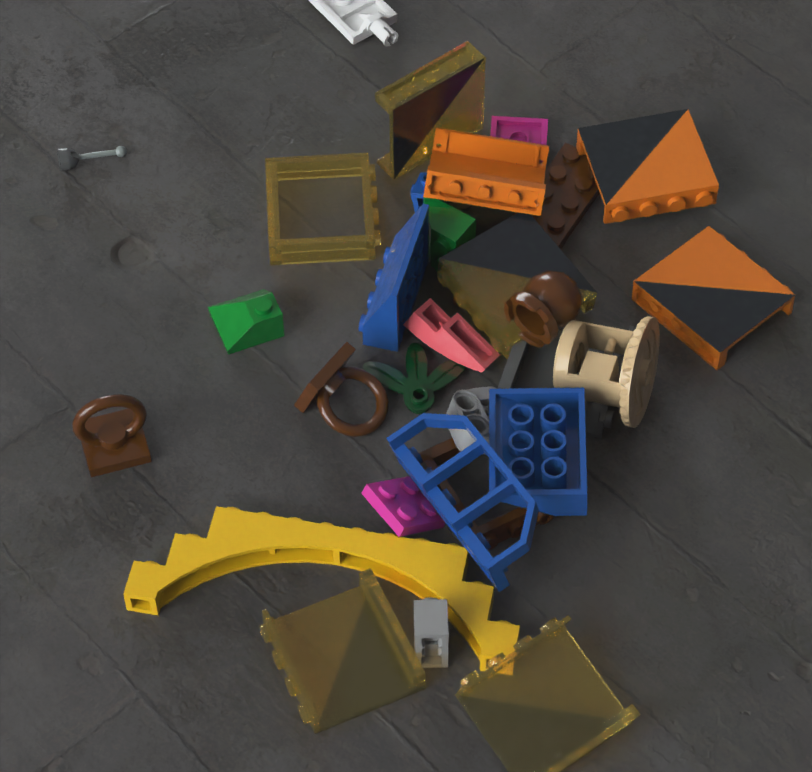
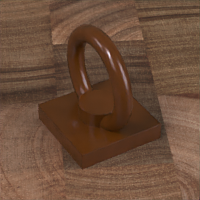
[294,342,388,437]
[72,394,152,477]

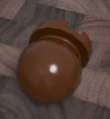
[504,270,582,348]

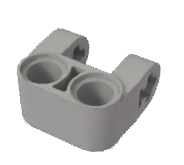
[446,386,497,454]

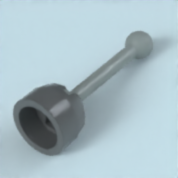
[57,146,127,171]

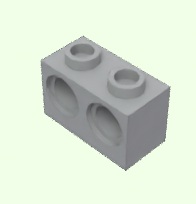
[414,597,449,668]

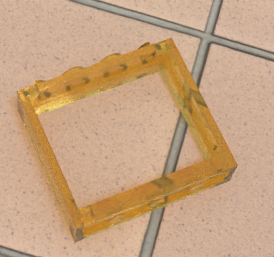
[265,153,381,265]

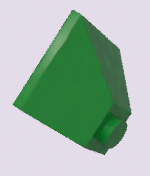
[208,289,285,355]

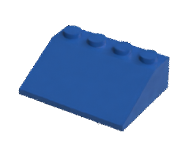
[359,203,429,352]
[489,388,587,516]

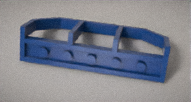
[386,413,539,592]

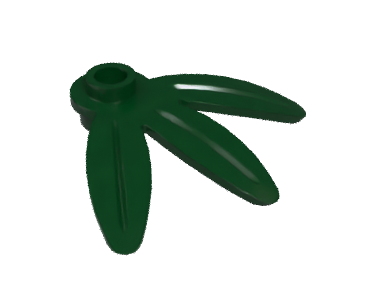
[363,343,467,414]

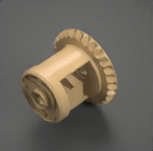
[553,316,660,428]

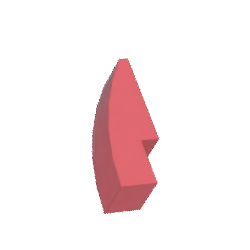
[403,298,500,372]

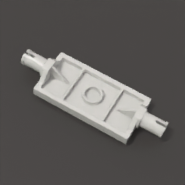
[308,0,399,47]

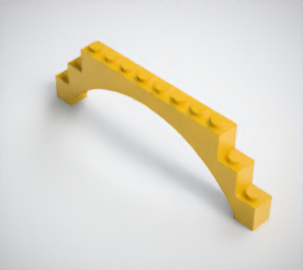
[123,506,520,676]

